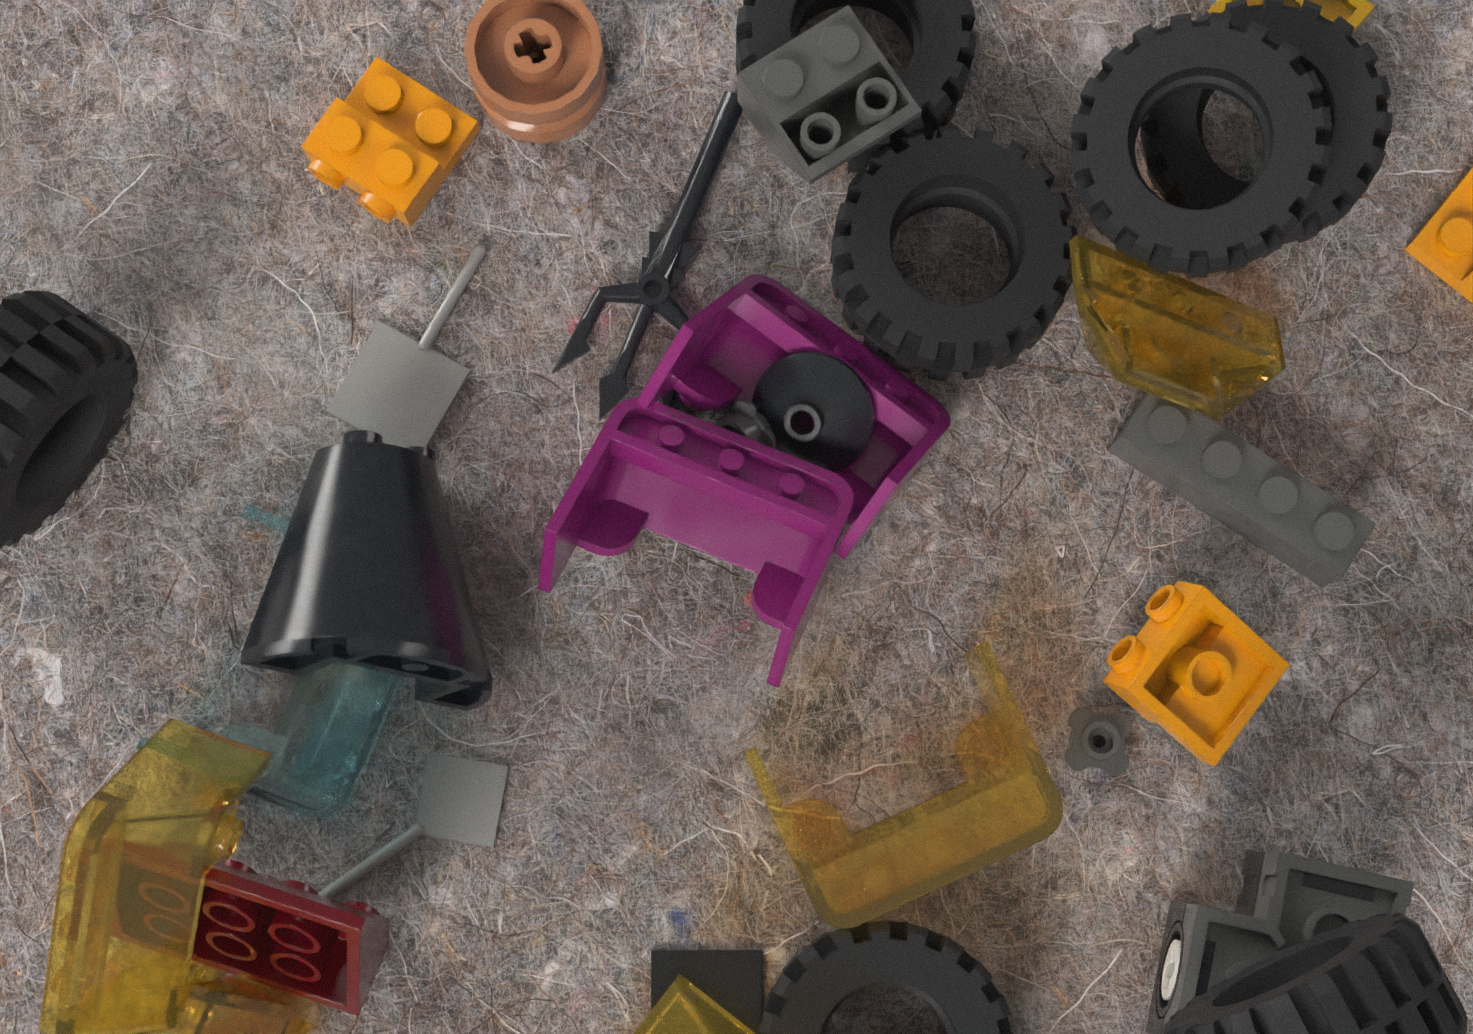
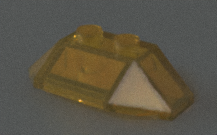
[1069,235,1286,420]

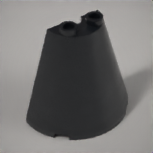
[241,430,493,711]

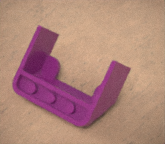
[636,274,951,560]
[538,398,854,688]

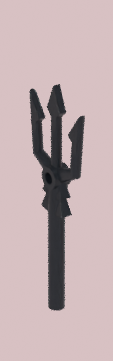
[551,91,743,421]

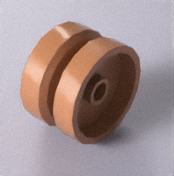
[464,0,608,144]

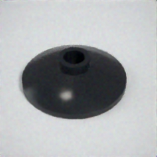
[752,351,875,473]

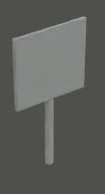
[326,244,487,447]

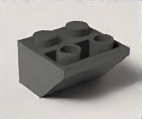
[737,5,922,184]

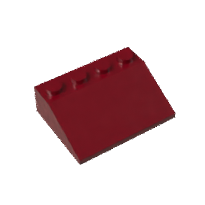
[92,830,389,1016]

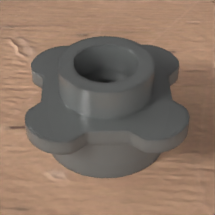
[716,399,777,449]
[1064,707,1133,776]

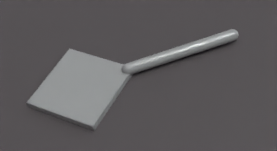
[318,752,509,899]

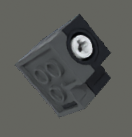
[1145,851,1414,1034]

